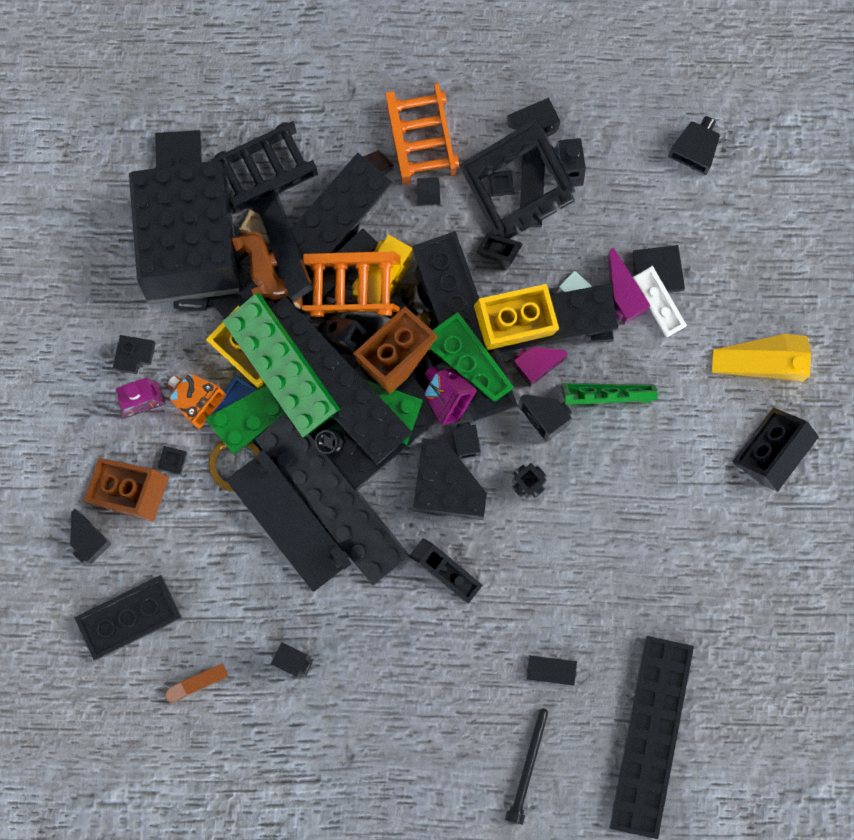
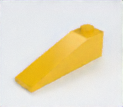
[711,334,811,382]

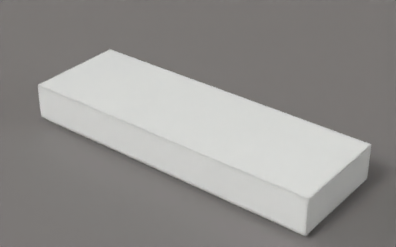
[633,266,687,338]

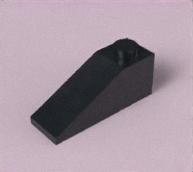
[409,538,483,604]

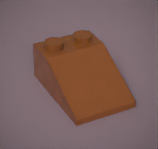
[353,307,438,394]
[83,458,169,522]

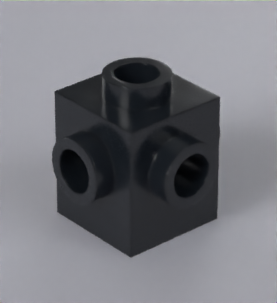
[512,463,547,499]

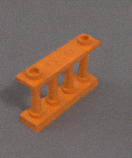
[385,83,459,185]
[302,251,401,317]

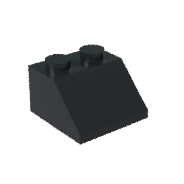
[518,395,572,443]

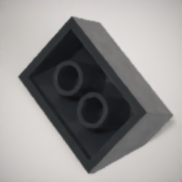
[732,407,819,492]

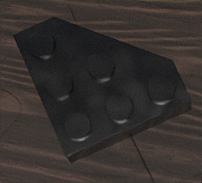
[413,438,487,520]

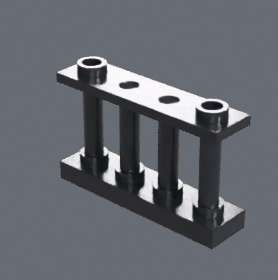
[211,121,318,213]

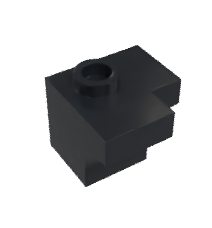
[113,335,156,374]

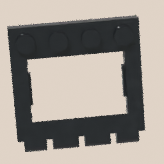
[459,118,575,239]

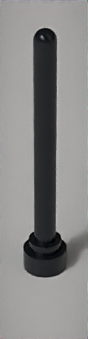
[504,708,548,825]

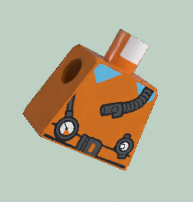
[168,373,227,430]

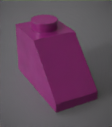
[513,347,568,387]

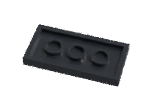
[74,575,182,661]

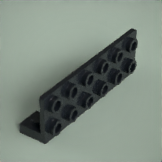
[226,450,352,592]

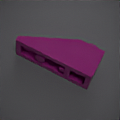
[607,248,650,325]

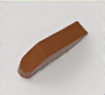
[165,663,228,703]

